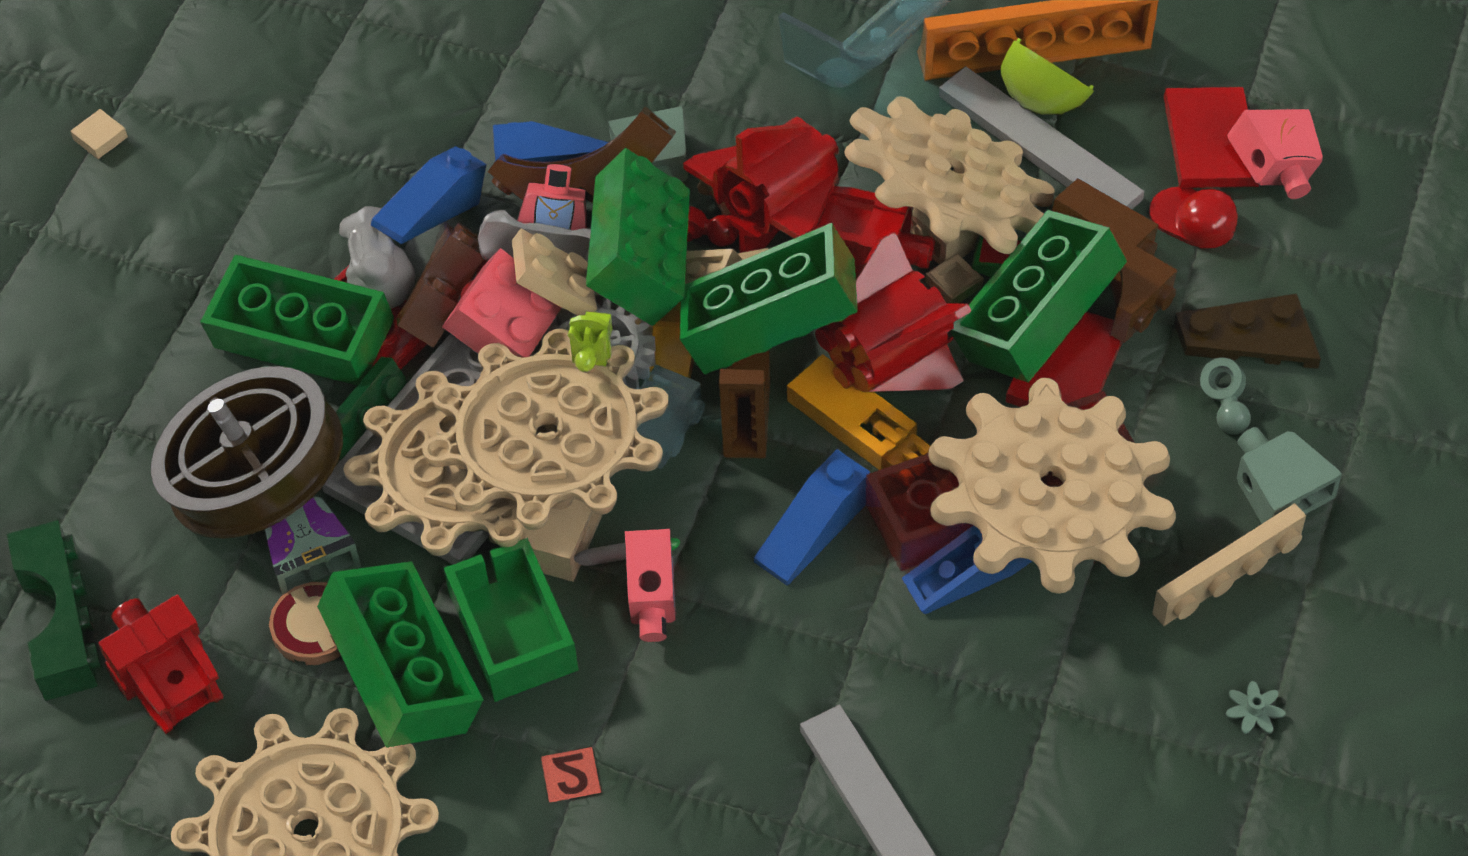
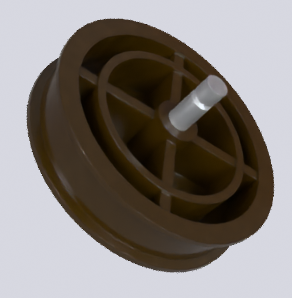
[151,366,343,539]

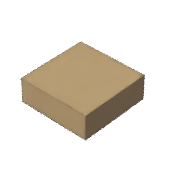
[70,109,128,159]
[926,253,984,303]

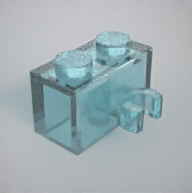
[637,365,705,469]

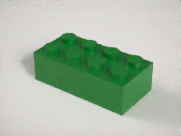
[586,148,690,326]
[950,210,1127,383]
[680,223,858,375]
[200,255,395,386]
[317,561,484,748]

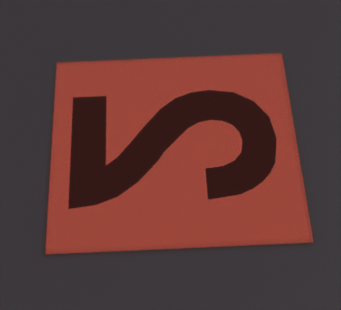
[541,747,601,803]

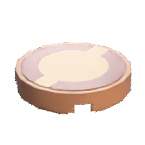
[269,582,341,665]

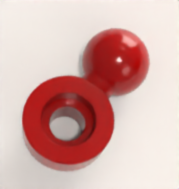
[687,205,739,247]

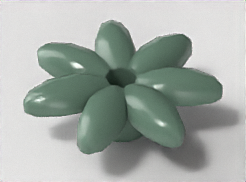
[1226,681,1286,734]

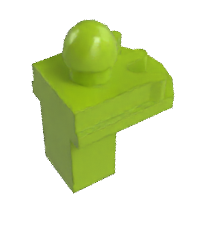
[567,311,612,372]

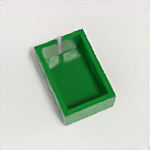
[444,538,579,702]

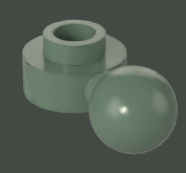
[1200,358,1251,435]

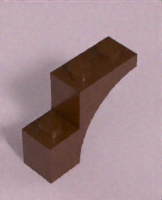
[396,222,484,348]

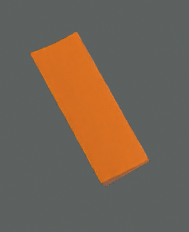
[917,0,1159,81]

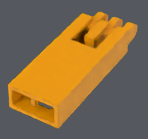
[787,354,930,483]

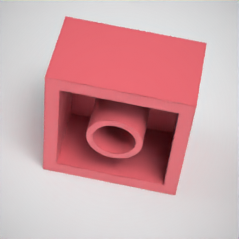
[442,248,562,358]

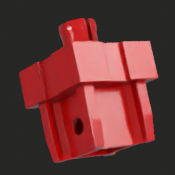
[815,186,935,274]
[98,594,223,735]

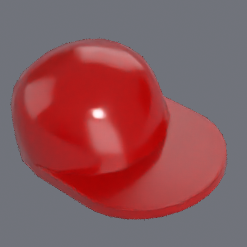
[1149,187,1238,248]

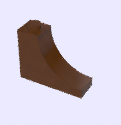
[719,351,770,458]

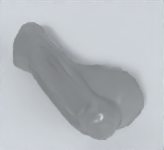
[339,206,416,309]
[478,210,601,297]

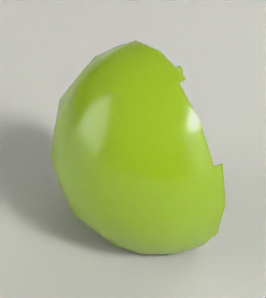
[1001,38,1094,115]

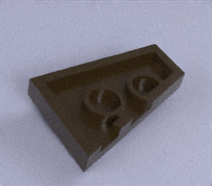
[1174,293,1321,369]

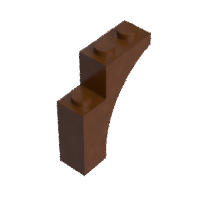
[487,106,676,204]
[1052,178,1178,343]

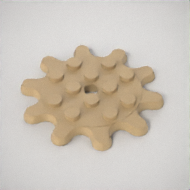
[844,96,1055,254]
[422,329,669,530]
[343,369,573,556]
[928,378,1176,594]
[171,708,439,856]

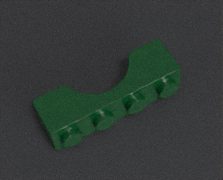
[7,520,102,701]

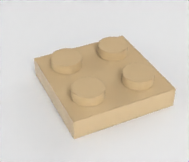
[512,228,597,316]

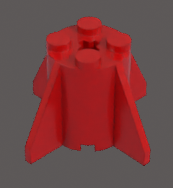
[683,117,839,253]
[815,232,971,392]

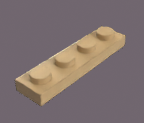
[1152,503,1306,626]

